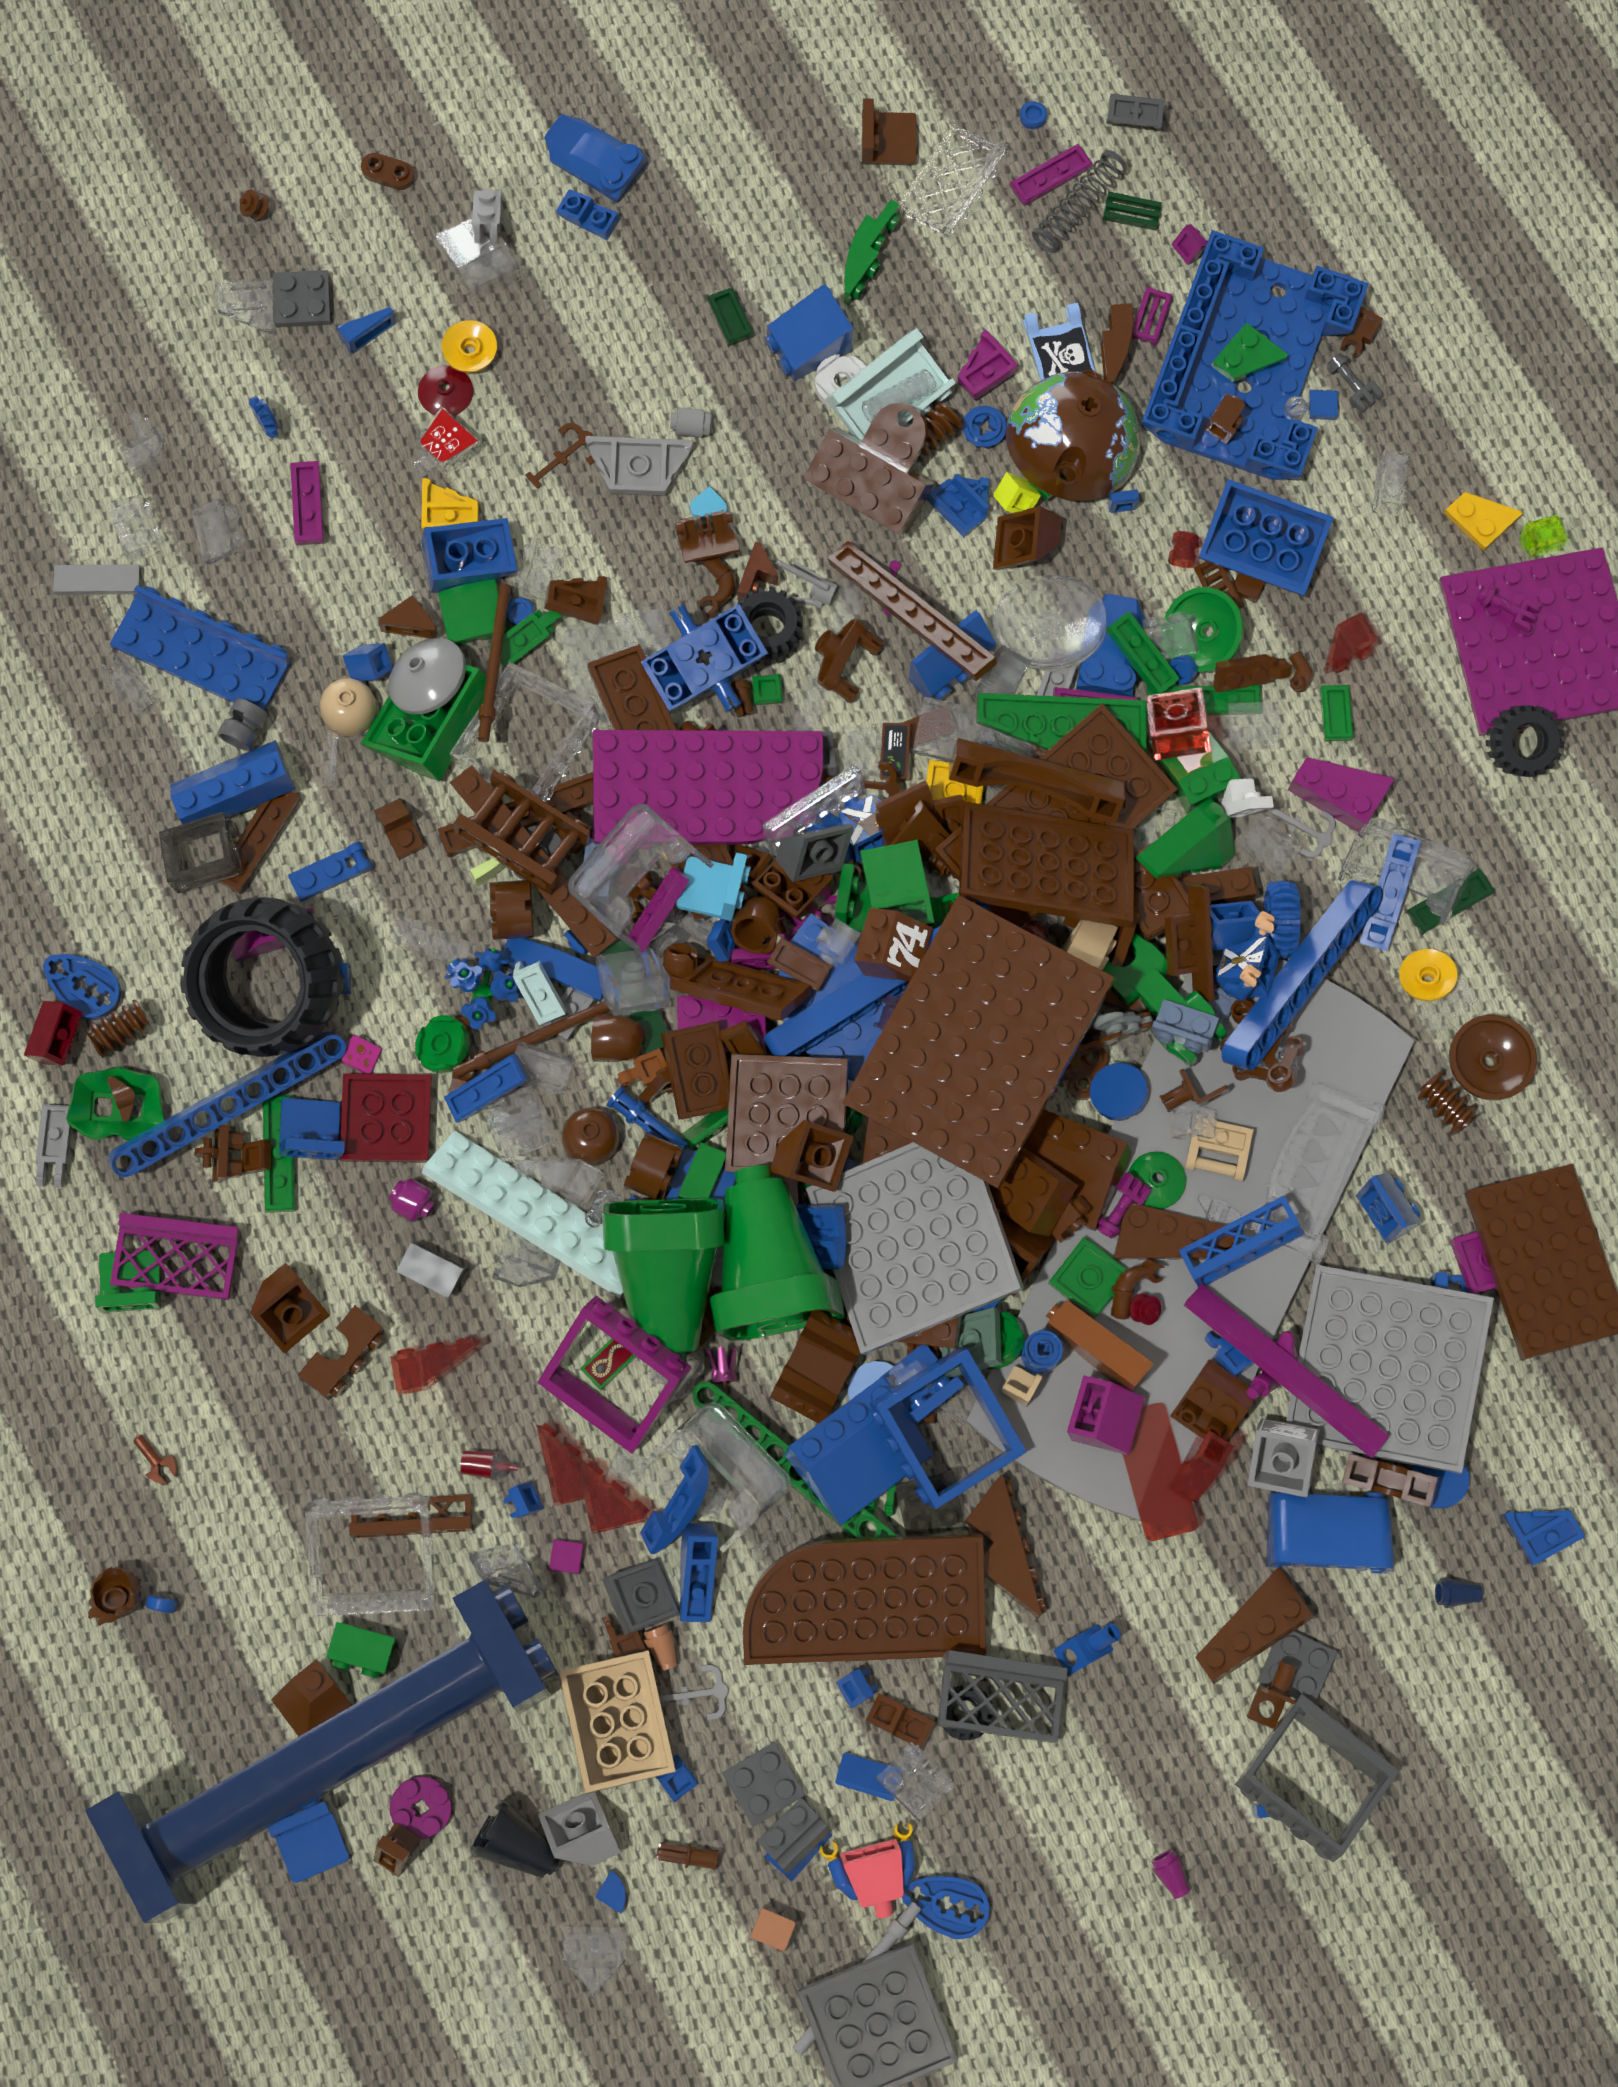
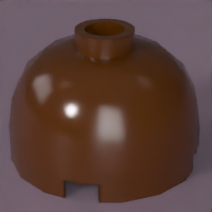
[562,1107,620,1167]

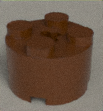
[489,880,534,940]
[623,1132,683,1199]

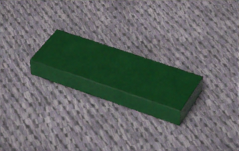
[1407,868,1495,935]

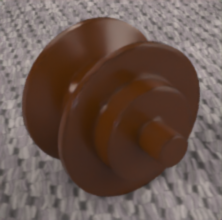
[239,189,268,220]
[925,853,950,879]

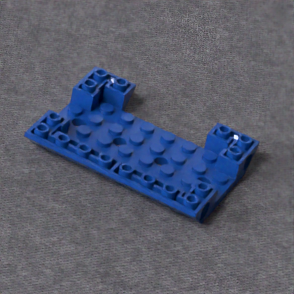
[1141,230,1369,480]

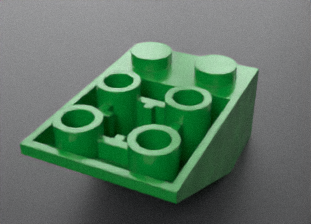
[860,840,934,926]

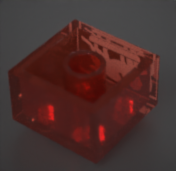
[1146,687,1211,760]

